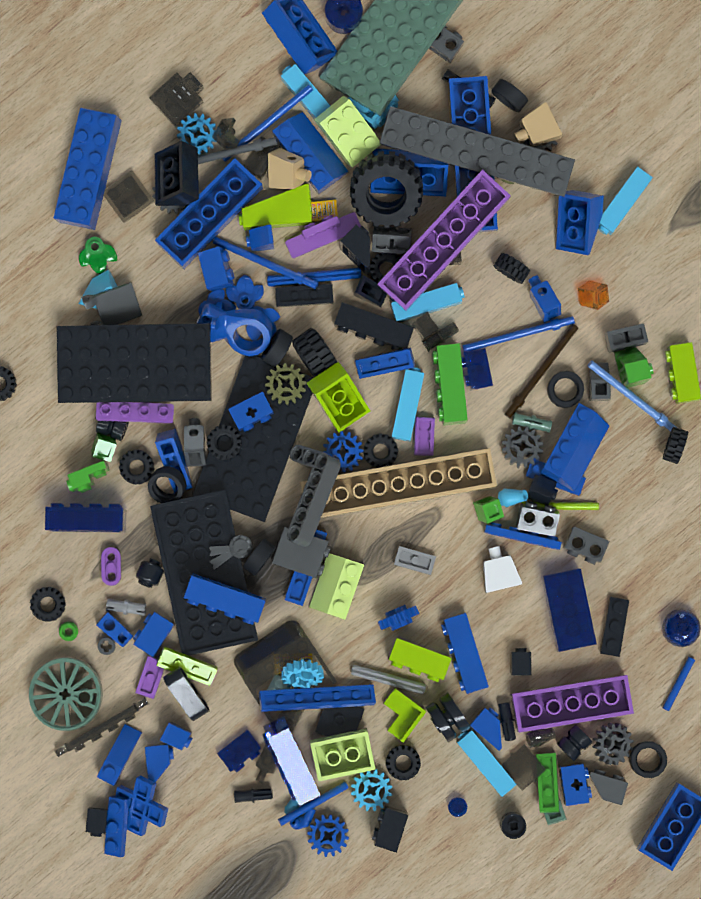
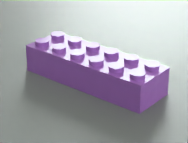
[511,675,634,733]

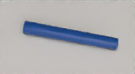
[662,657,695,711]

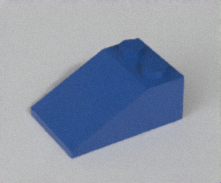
[556,190,604,255]

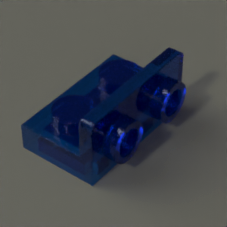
[461,348,493,391]
[217,730,262,773]

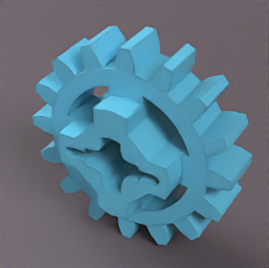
[281,659,324,689]
[351,769,392,811]

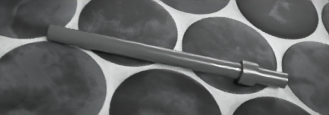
[198,137,278,165]

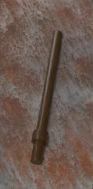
[504,324,579,419]

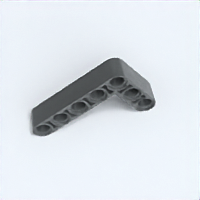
[287,445,341,547]

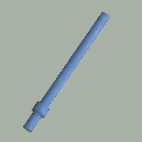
[588,361,678,432]

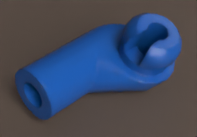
[290,809,316,830]

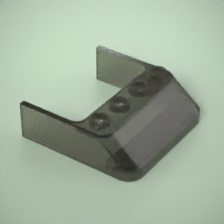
[234,620,337,724]

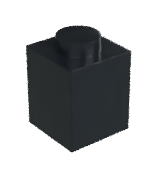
[528,474,558,505]
[511,648,532,675]
[85,807,108,837]

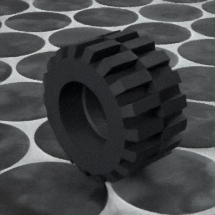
[292,328,337,378]

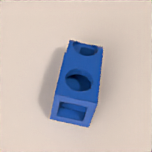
[96,611,133,647]

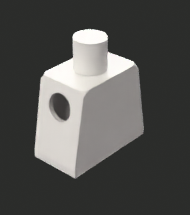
[483,546,522,593]

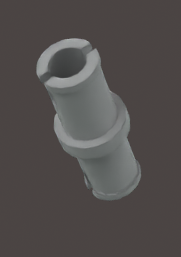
[106,598,146,616]

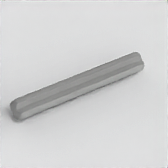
[351,665,426,694]

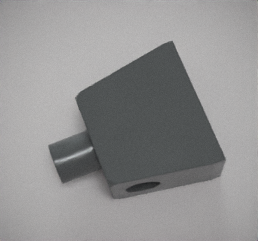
[184,418,206,467]

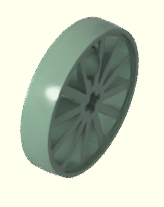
[29,657,103,731]

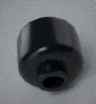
[136,558,164,588]

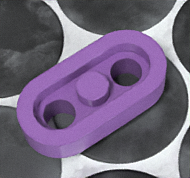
[101,547,121,586]

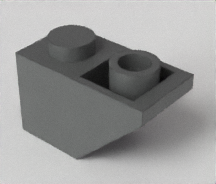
[589,363,611,401]
[589,769,628,805]

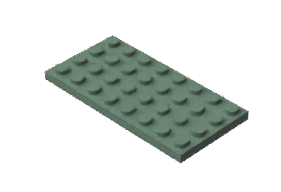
[319,0,463,116]

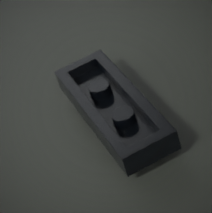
[275,284,334,307]
[600,597,629,657]

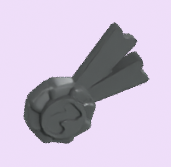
[209,534,253,569]

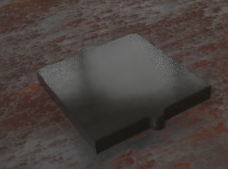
[501,744,546,791]

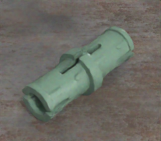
[512,413,552,433]

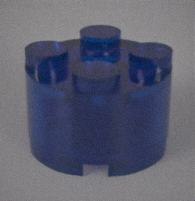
[325,0,363,34]

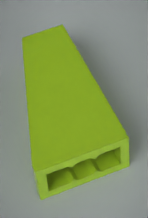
[239,184,313,231]

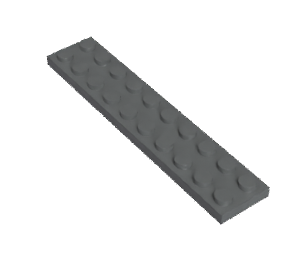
[380,106,575,197]

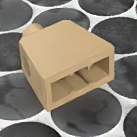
[513,102,563,147]
[268,148,312,189]

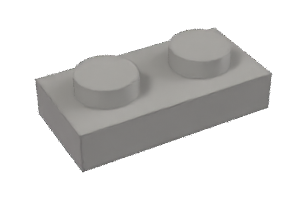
[394,546,436,575]

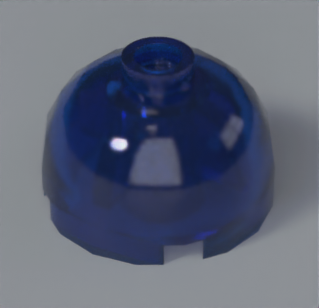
[662,609,701,647]

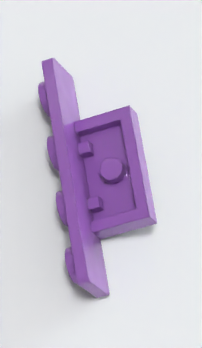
[285,212,361,259]
[96,402,174,423]

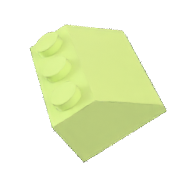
[309,553,364,620]

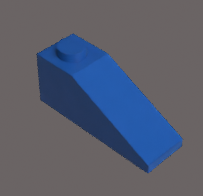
[155,428,192,493]
[97,724,142,786]

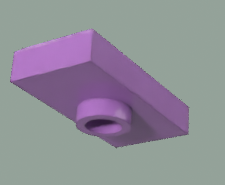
[414,417,435,456]

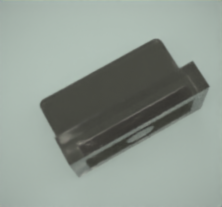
[244,136,281,180]

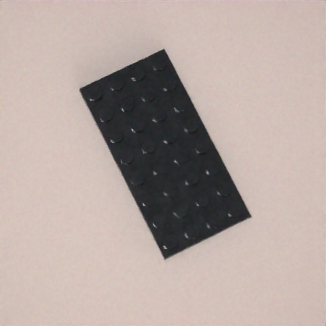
[56,323,212,403]
[193,355,314,522]
[150,490,258,656]

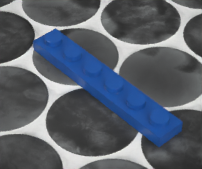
[259,685,376,712]

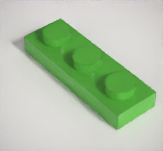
[536,753,560,813]

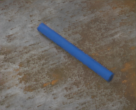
[278,782,349,826]

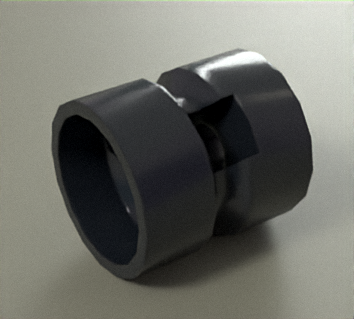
[96,421,129,441]
[556,725,593,761]
[500,812,527,839]

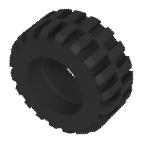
[350,151,423,228]

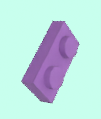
[135,656,164,699]

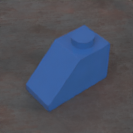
[246,224,274,252]
[469,708,502,751]
[160,722,193,750]
[145,744,174,783]

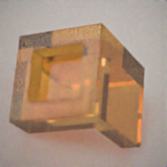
[578,281,609,310]

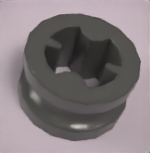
[98,638,116,655]

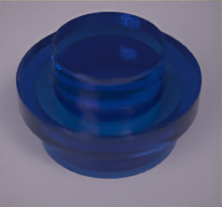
[448,797,468,817]

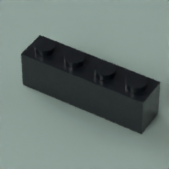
[334,302,414,351]

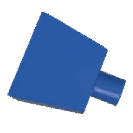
[528,275,561,323]

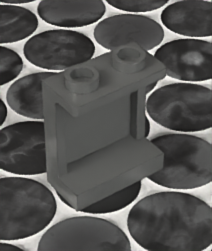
[272,527,331,579]

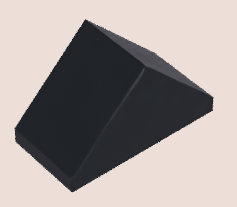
[354,275,387,307]

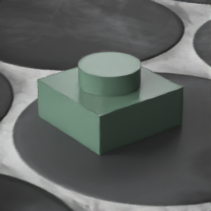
[544,800,567,826]

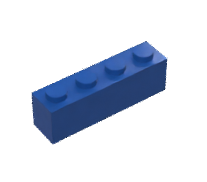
[441,613,489,694]

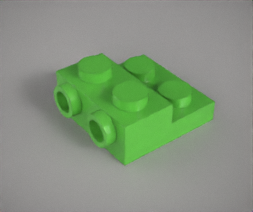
[66,461,110,493]

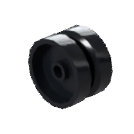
[425,692,471,743]

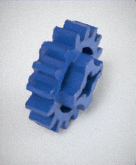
[323,431,364,473]
[378,605,420,631]
[307,814,349,857]

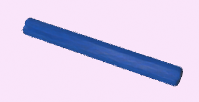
[267,268,361,287]

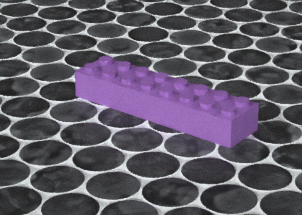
[378,170,511,311]

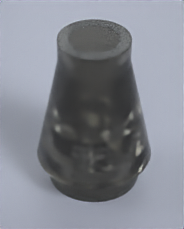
[526,727,556,749]

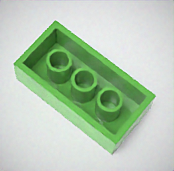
[432,343,468,426]

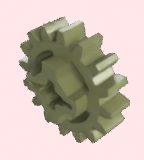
[265,363,307,405]

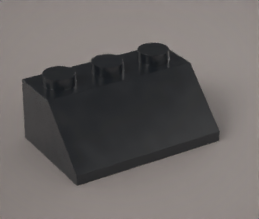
[155,140,199,206]
[340,225,370,276]

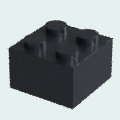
[372,806,408,853]

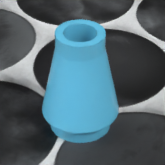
[498,488,528,507]

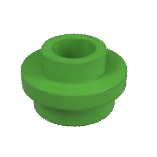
[59,622,78,641]

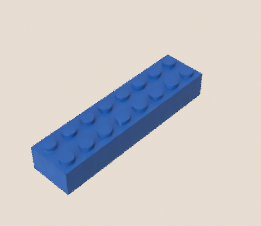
[449,76,498,232]

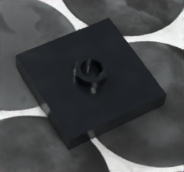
[315,706,365,737]

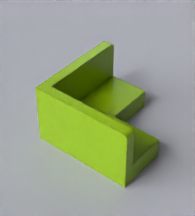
[383,688,426,743]

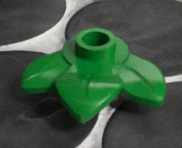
[79,237,117,274]

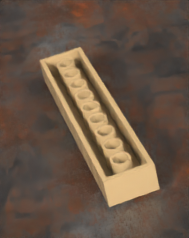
[300,448,497,518]

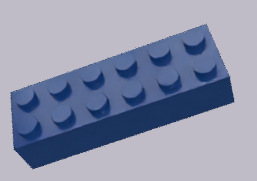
[53,108,122,230]
[155,158,263,269]

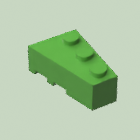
[614,347,654,388]

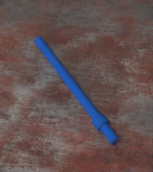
[222,84,313,162]
[213,237,319,289]
[462,316,575,353]

